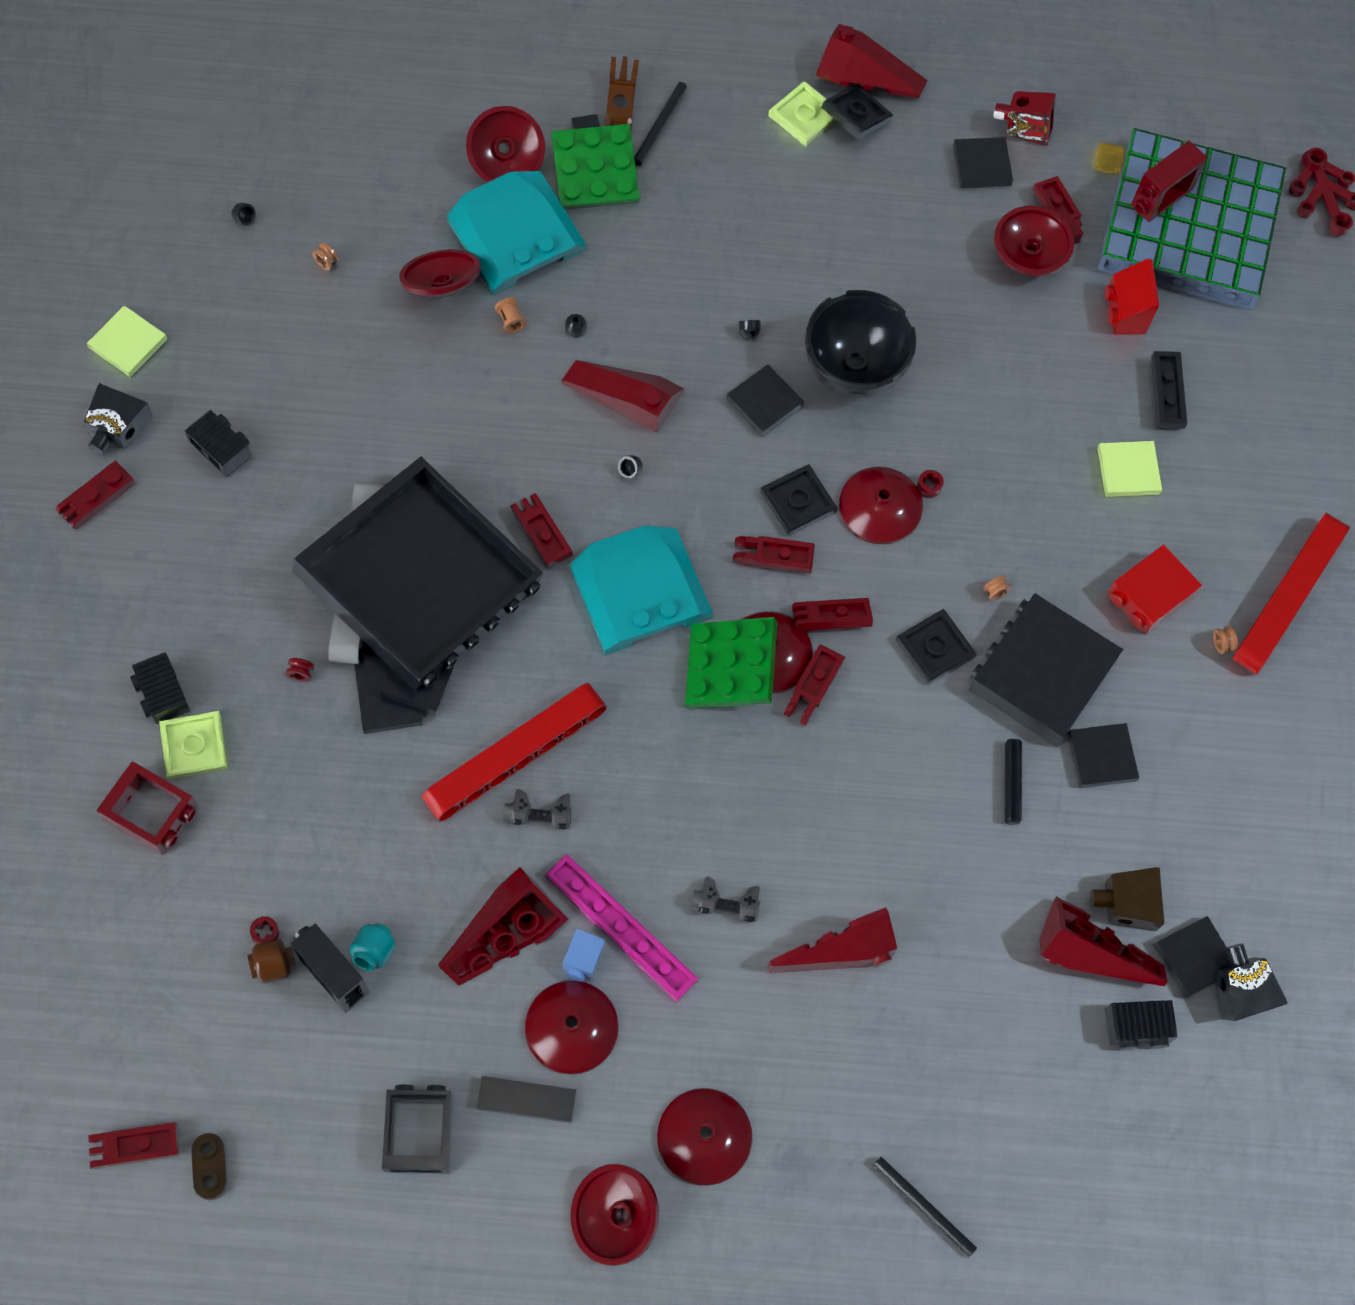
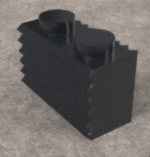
[184,410,251,477]
[130,652,190,724]
[1105,1000,1178,1050]

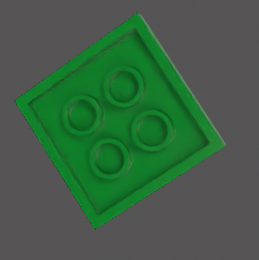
[551,124,640,210]
[685,617,777,709]

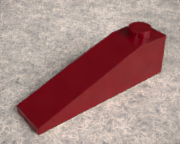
[816,24,928,98]
[562,360,684,433]
[438,867,568,986]
[1039,896,1168,987]
[767,907,898,973]

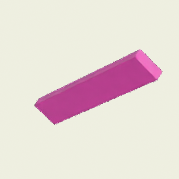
[545,854,698,1003]

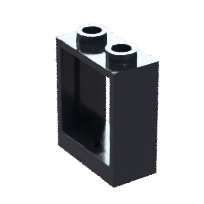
[290,923,370,1013]
[382,1084,453,1174]

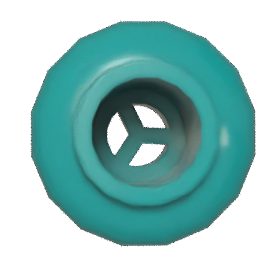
[349,923,396,971]

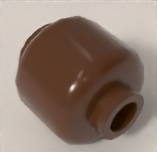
[247,939,296,984]

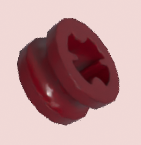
[917,470,944,498]
[285,658,315,682]
[250,916,279,944]

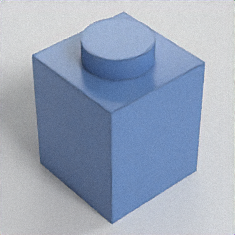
[563,929,605,982]

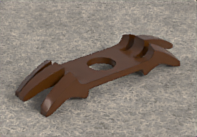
[604,56,639,129]

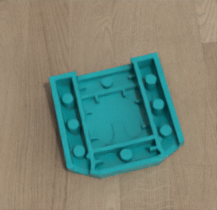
[447,171,587,296]
[570,525,713,656]

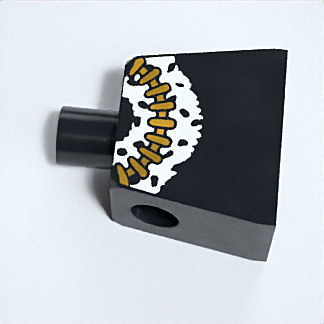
[84,383,153,455]
[1215,943,1288,1021]

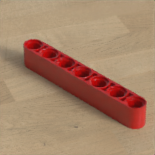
[1231,512,1351,675]
[421,683,607,822]

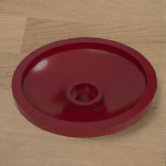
[466,106,545,183]
[994,206,1074,277]
[399,249,481,298]
[839,467,923,545]
[742,611,813,694]
[525,980,619,1075]
[657,1088,752,1186]
[570,1164,659,1266]

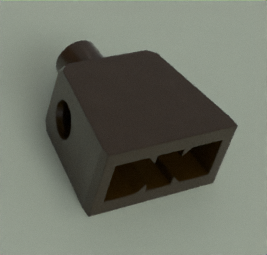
[1090,867,1165,931]

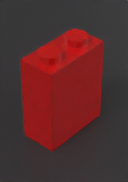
[1107,544,1203,635]

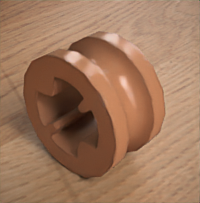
[312,243,339,270]
[983,575,1013,601]
[1213,626,1238,654]

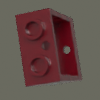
[1131,140,1208,222]
[96,761,198,855]

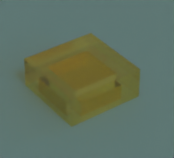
[1094,142,1125,174]

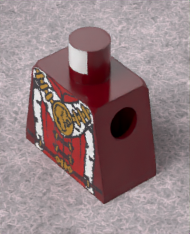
[994,91,1056,146]

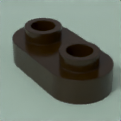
[191,1133,228,1200]

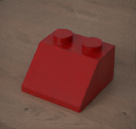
[1104,259,1160,335]

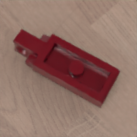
[1032,176,1084,244]

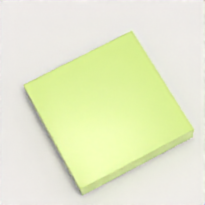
[768,81,836,146]
[87,306,168,378]
[1097,441,1162,497]
[159,711,228,780]

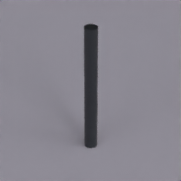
[634,82,687,166]
[873,1156,977,1257]

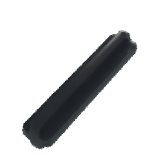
[1005,739,1022,824]

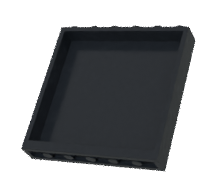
[292,456,543,692]

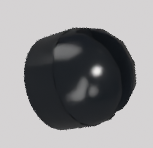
[231,202,256,225]
[565,314,587,338]
[739,320,761,339]
[618,455,643,479]

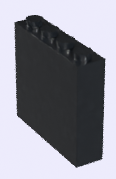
[969,593,1123,748]

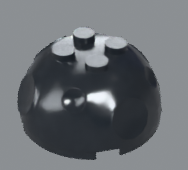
[805,290,916,397]

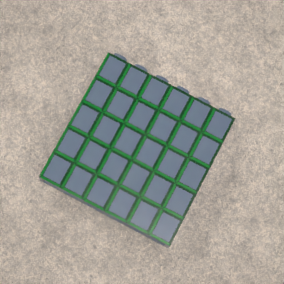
[1097,128,1287,310]

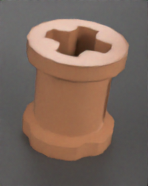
[495,297,527,334]

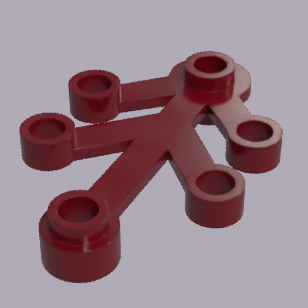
[1288,148,1355,236]

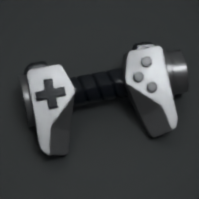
[504,789,572,829]
[691,876,760,922]

